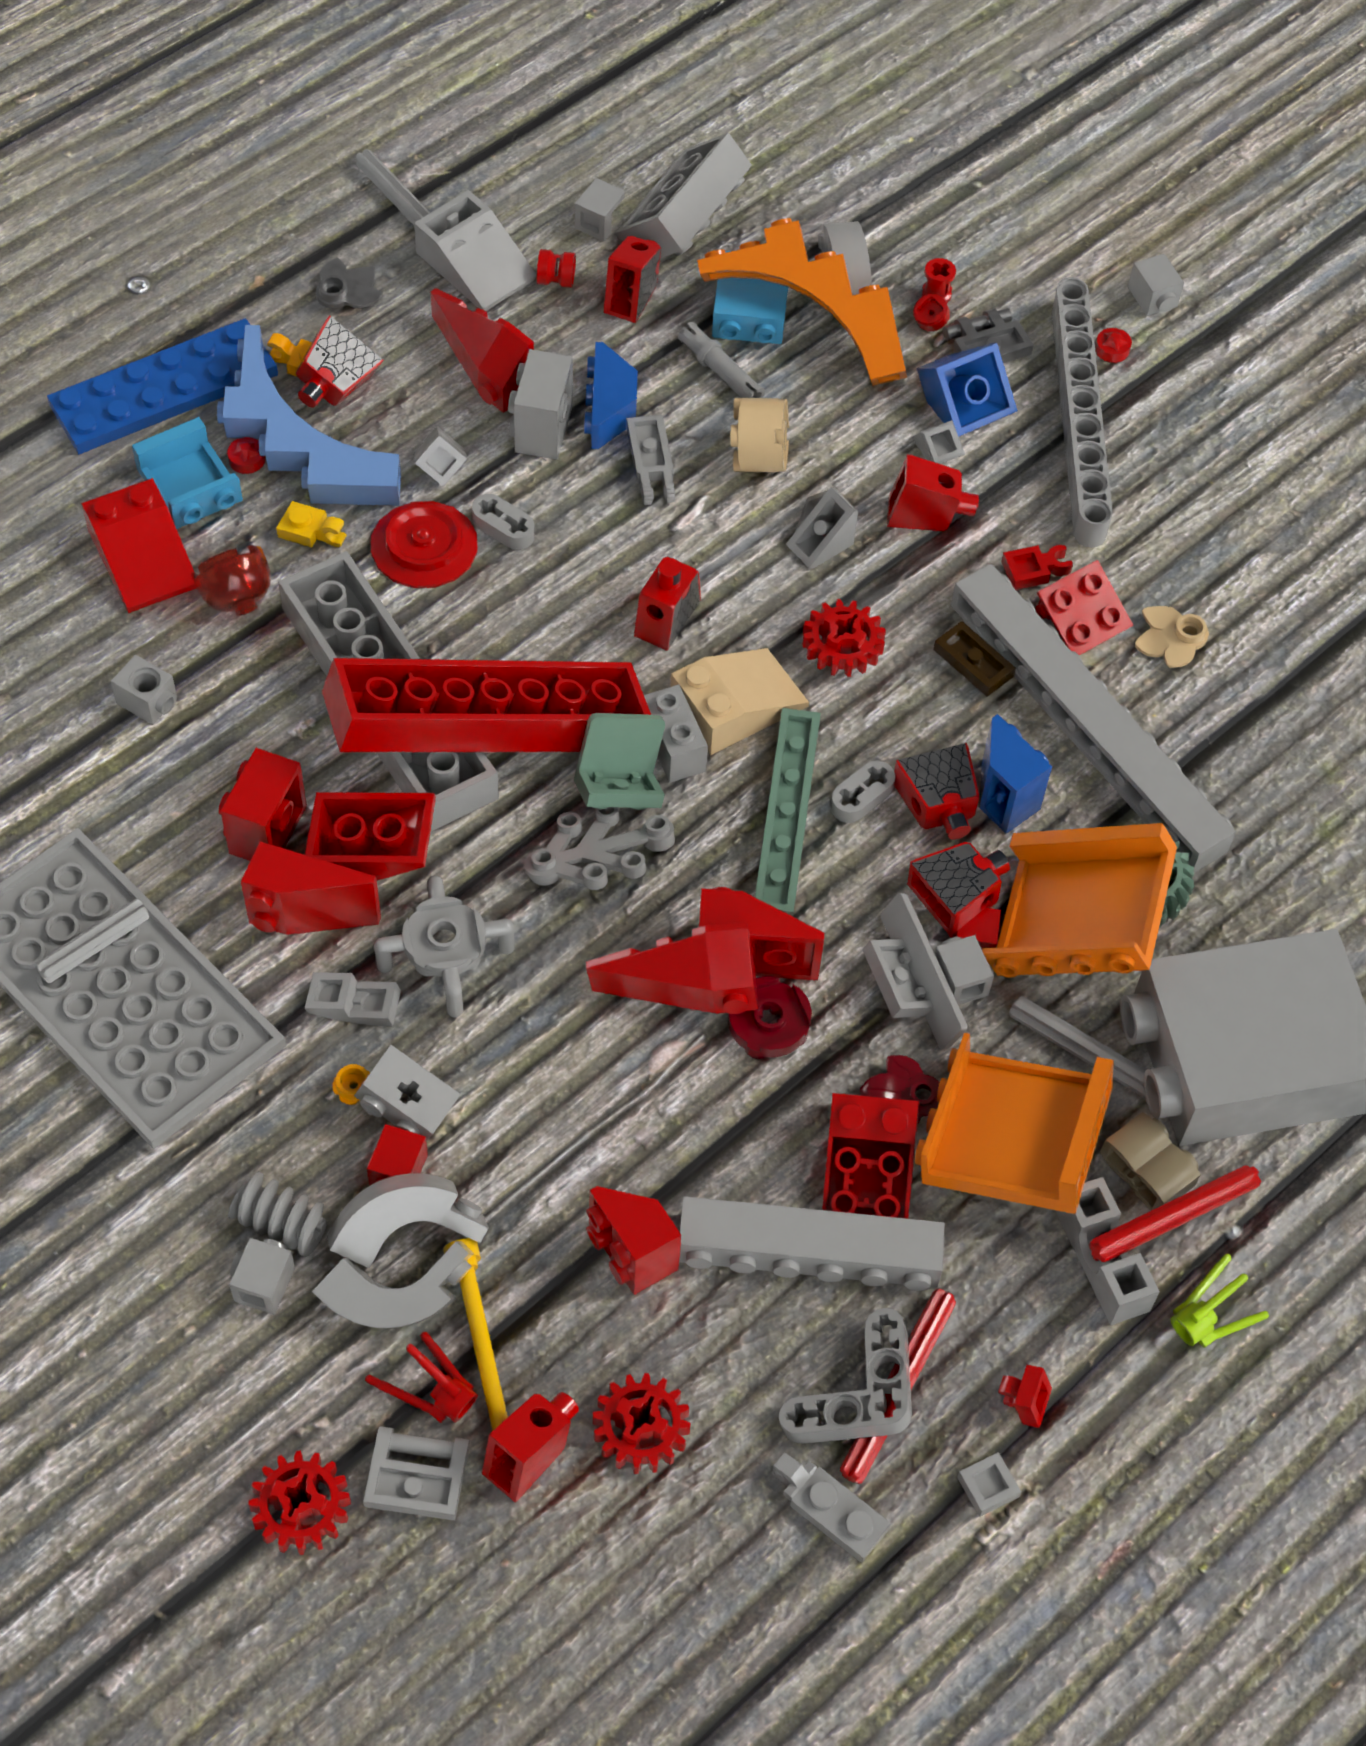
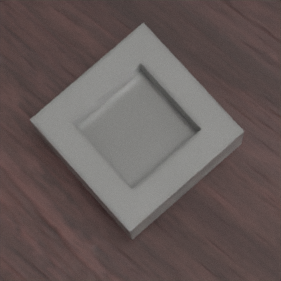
[957,1452,1021,1517]

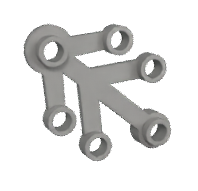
[524,807,675,890]

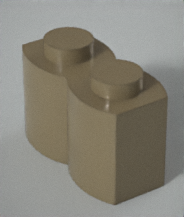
[1100,1112,1201,1210]

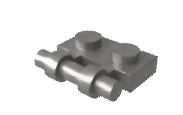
[943,308,1034,363]

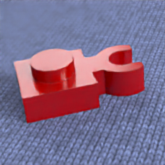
[1001,545,1073,590]

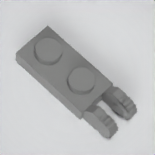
[626,415,675,505]

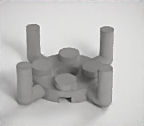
[374,876,515,1017]

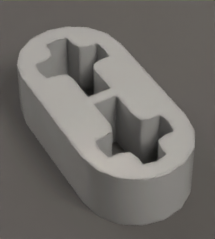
[472,494,535,550]
[830,761,895,823]

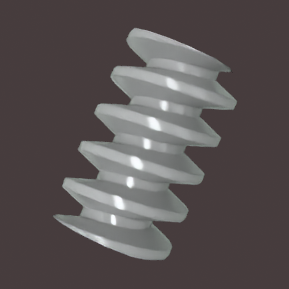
[228,1171,327,1257]

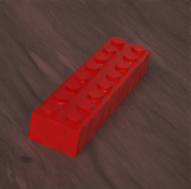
[322,658,651,752]

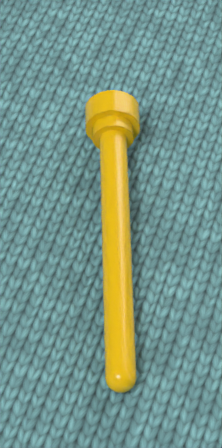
[443,1238,508,1431]

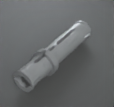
[678,322,765,398]

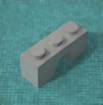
[1056,1177,1160,1326]

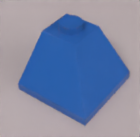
[916,343,1018,437]

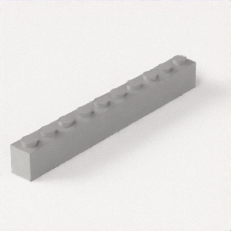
[951,564,1236,873]

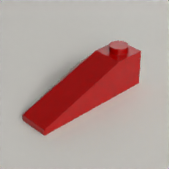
[430,288,534,413]
[586,921,758,1014]

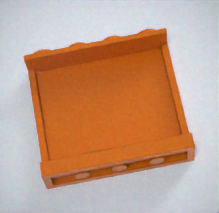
[982,823,1177,978]
[915,1033,1114,1214]

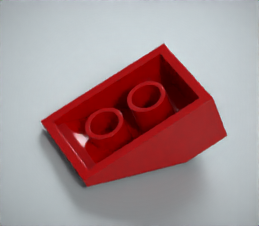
[81,478,200,613]
[305,792,436,881]
[241,841,381,935]
[698,887,825,981]

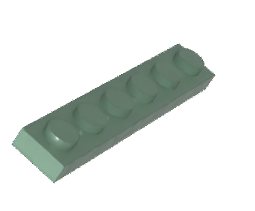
[755,708,821,916]

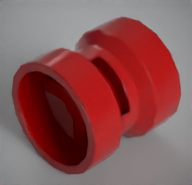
[537,249,576,288]

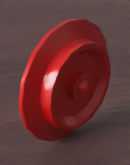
[371,501,478,588]

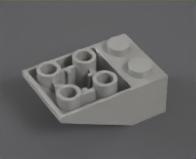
[414,190,537,311]

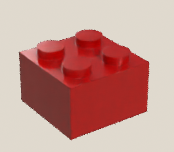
[219,747,307,861]

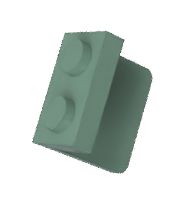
[574,713,665,810]

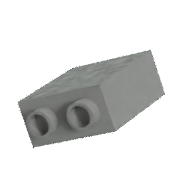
[1120,929,1366,1146]

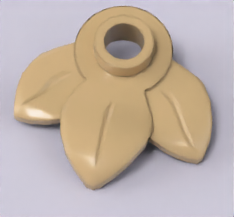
[1135,606,1209,668]

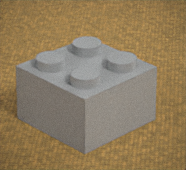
[508,349,573,460]

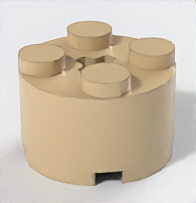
[730,398,789,472]

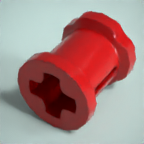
[922,258,956,303]

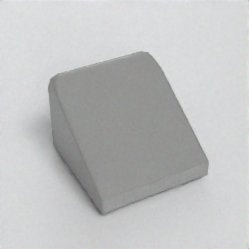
[913,420,965,464]

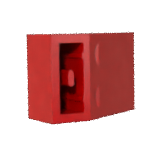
[822,1093,920,1219]

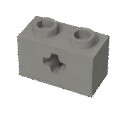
[644,685,708,783]
[354,1045,461,1141]

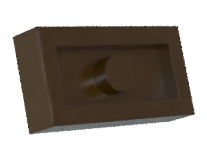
[933,621,1016,697]

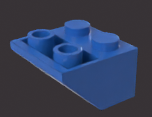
[979,714,1052,834]

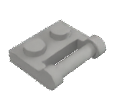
[363,1426,470,1521]

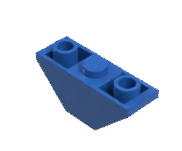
[584,342,638,449]

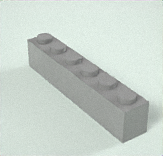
[679,1196,945,1291]

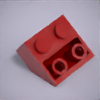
[586,1186,681,1295]

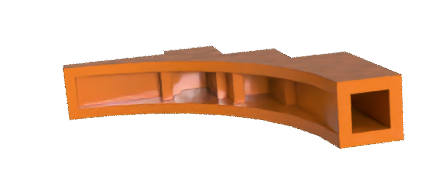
[697,218,907,386]

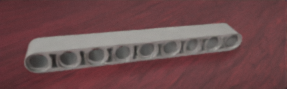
[1052,277,1113,548]

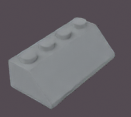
[615,132,752,258]

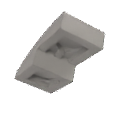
[305,972,401,1026]

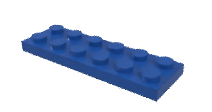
[47,318,278,455]

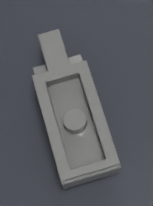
[771,1452,891,1563]

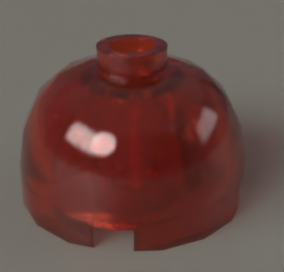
[191,545,271,616]

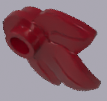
[859,1055,940,1124]

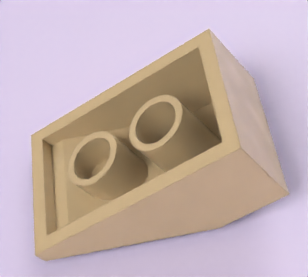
[671,648,809,755]

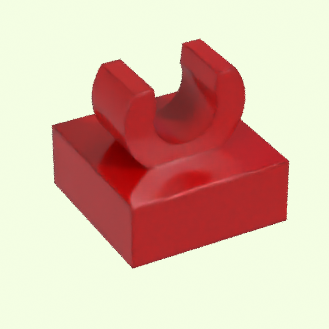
[998,1365,1052,1428]

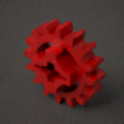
[802,599,886,677]
[592,1373,691,1474]
[248,1450,351,1555]

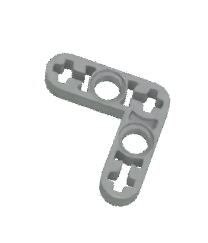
[779,1308,912,1444]

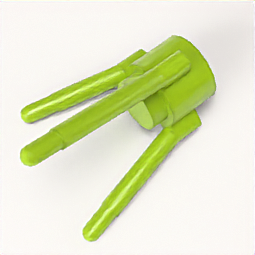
[1170,1254,1269,1348]

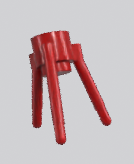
[365,1332,478,1423]

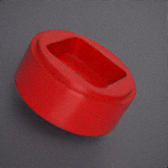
[913,294,950,332]
[1095,328,1132,363]
[227,437,265,474]

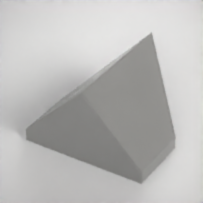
[786,487,858,569]

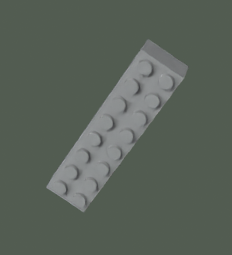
[278,551,499,832]

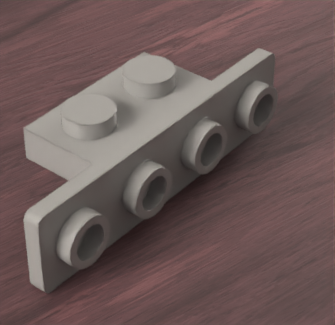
[862,893,968,1049]

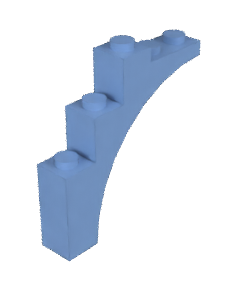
[217,325,401,506]

